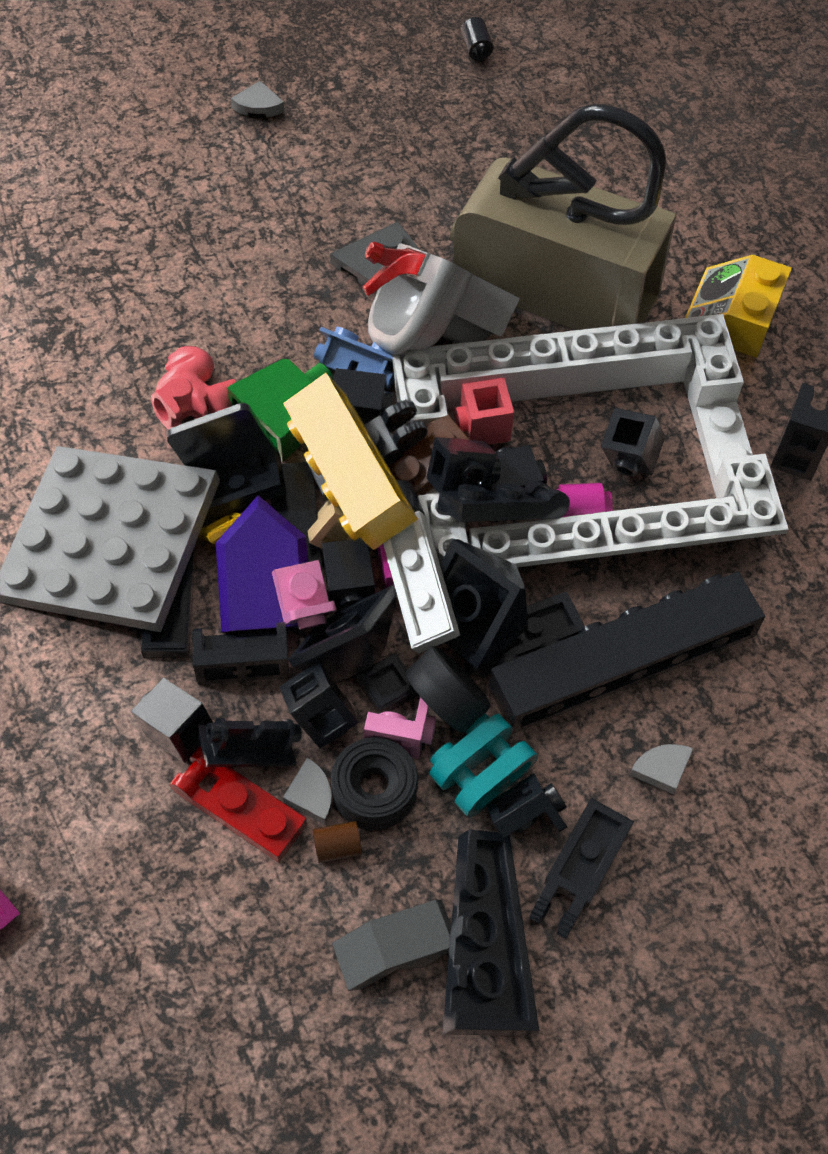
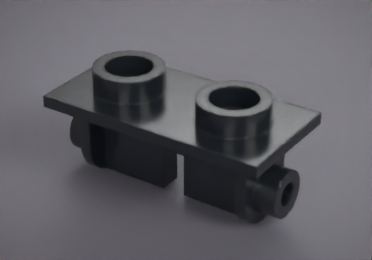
[196,718,302,767]

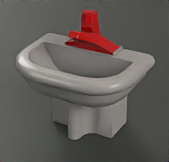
[362,241,520,354]

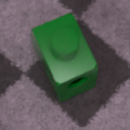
[227,359,334,462]

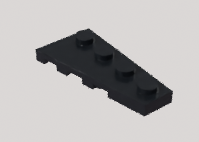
[442,829,540,1036]

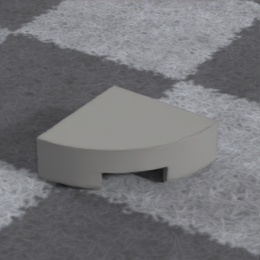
[231,81,284,117]
[630,744,693,795]
[283,758,331,825]

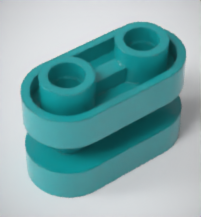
[429,713,539,818]

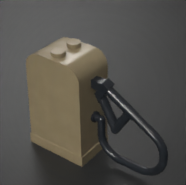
[450,104,677,330]

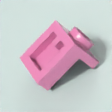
[272,560,336,630]
[364,697,437,759]

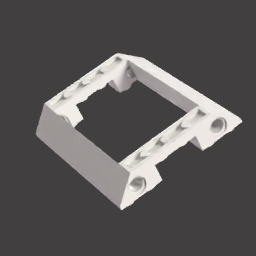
[392,314,788,567]

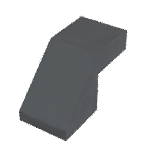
[332,900,451,991]

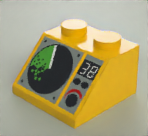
[685,255,792,358]

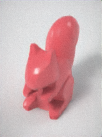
[151,346,236,429]

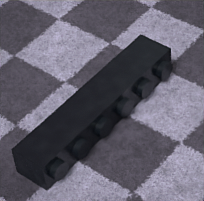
[488,571,765,735]

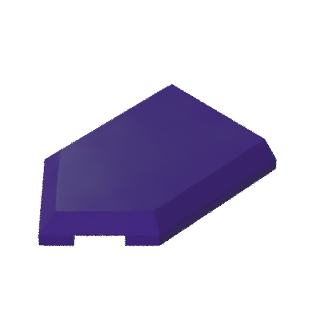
[216,495,308,633]

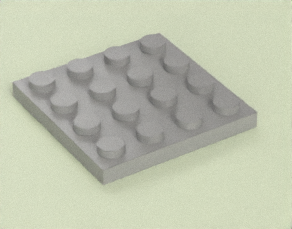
[0,446,220,632]

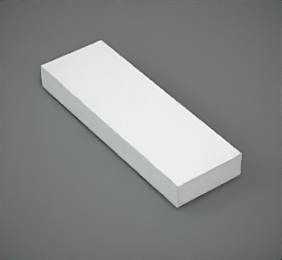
[383,511,460,653]

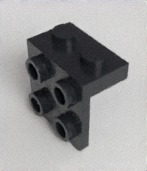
[166,403,287,522]

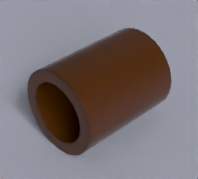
[312,821,362,863]

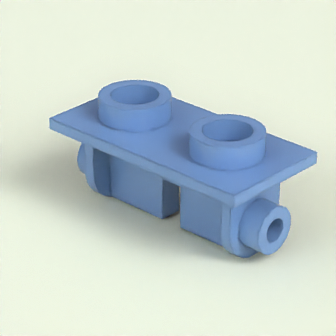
[314,327,395,389]

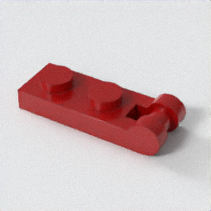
[169,747,307,863]

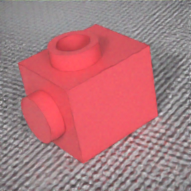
[454,377,514,445]

